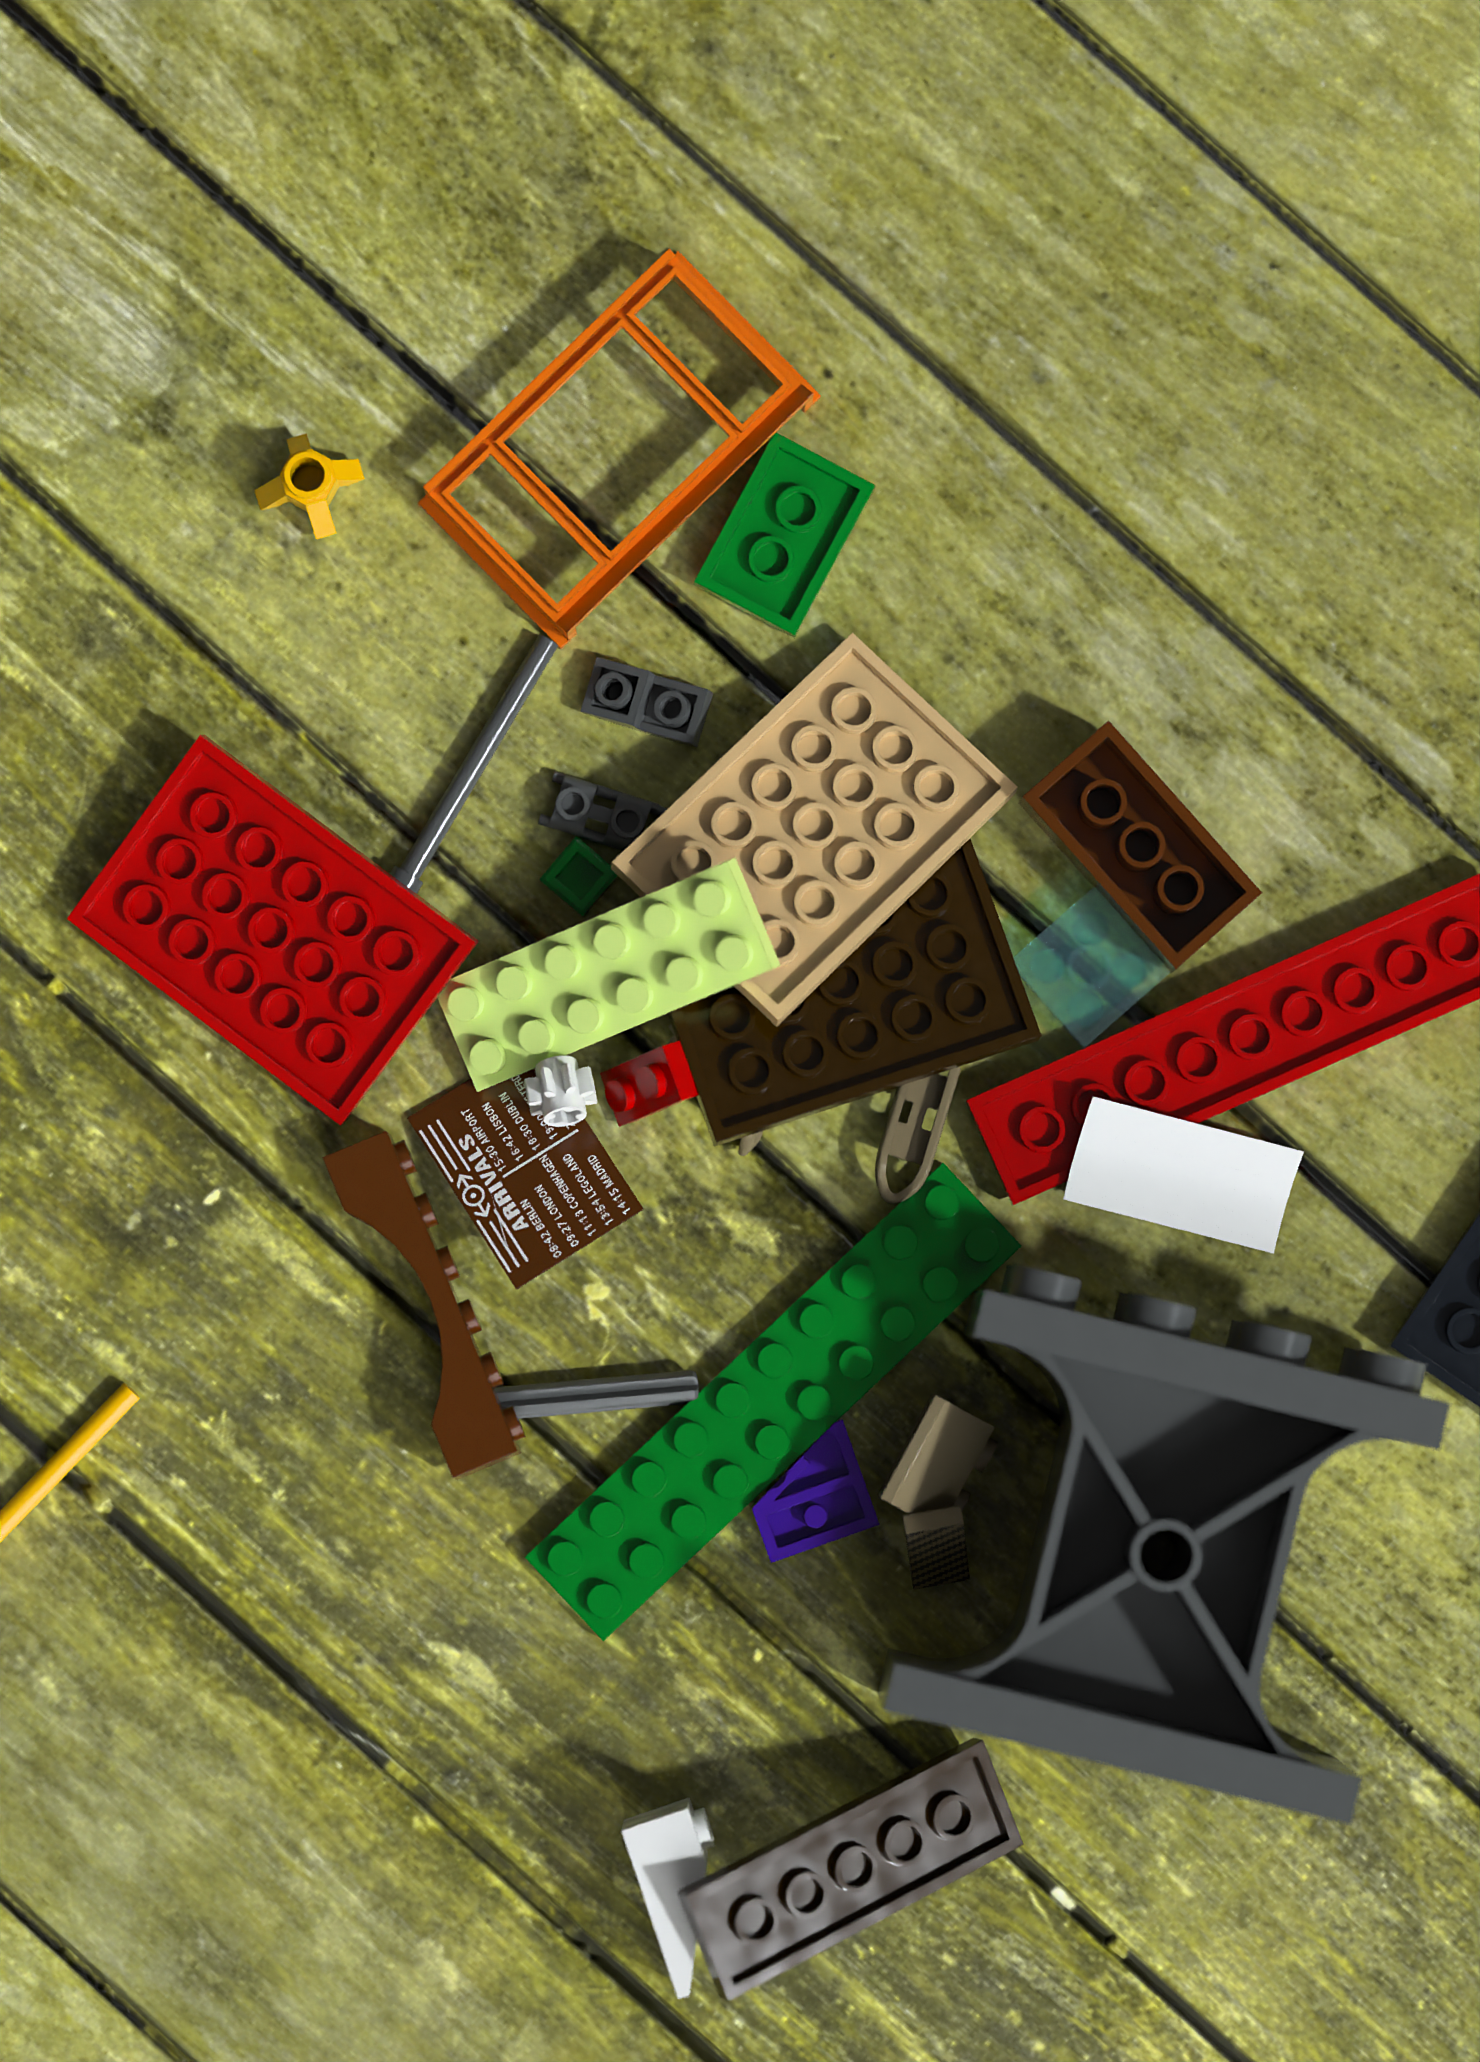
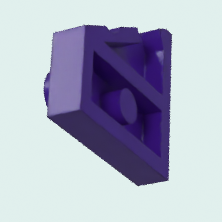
[752,1419,880,1563]

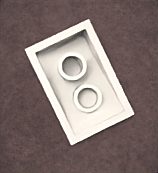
[621,1798,715,1999]

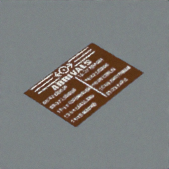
[407,1068,644,1290]

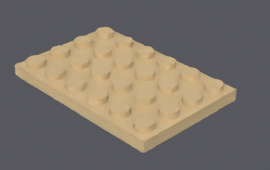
[611,633,1018,1027]

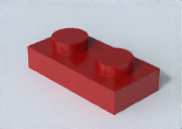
[600,1040,699,1127]

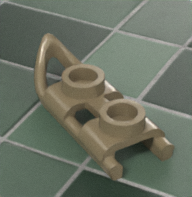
[875,1067,961,1204]

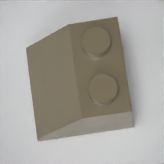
[877,1393,998,1514]

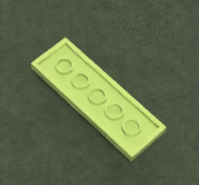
[437,858,781,1092]

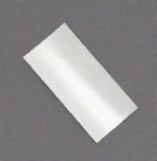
[1063,1096,1304,1254]

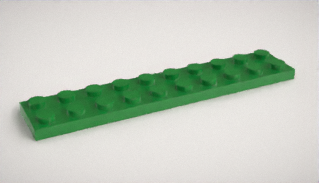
[525,1163,1022,1641]

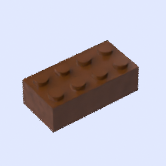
[1019,720,1262,974]

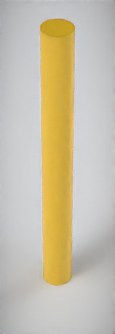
[0,1383,140,1543]

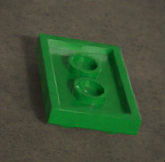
[694,433,876,638]

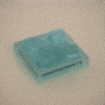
[1013,886,1170,1048]

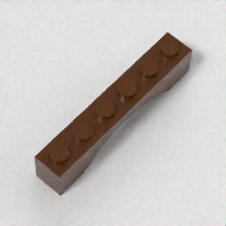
[322,1131,526,1480]

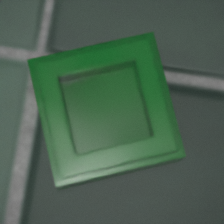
[539,836,618,917]

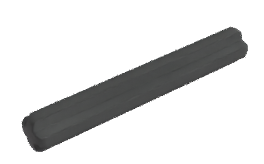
[495,1370,699,1419]

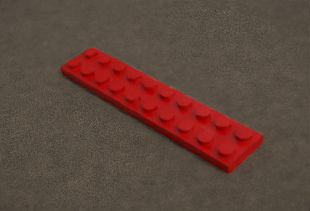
[966,873,1480,1206]

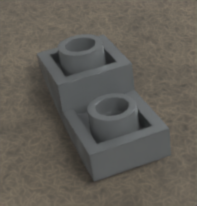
[580,657,713,748]

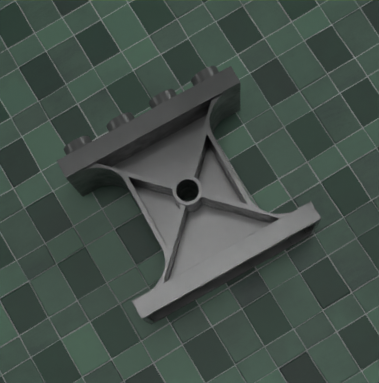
[878,1264,1450,1824]

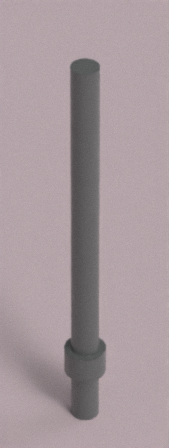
[389,634,558,894]

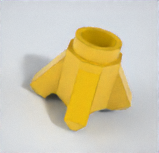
[254,433,364,539]

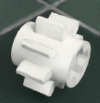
[524,1055,597,1127]

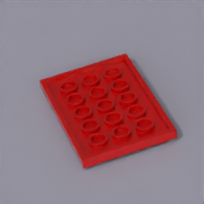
[67,734,479,1126]

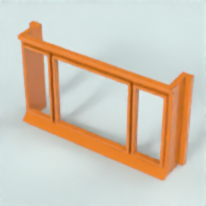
[418,248,821,649]

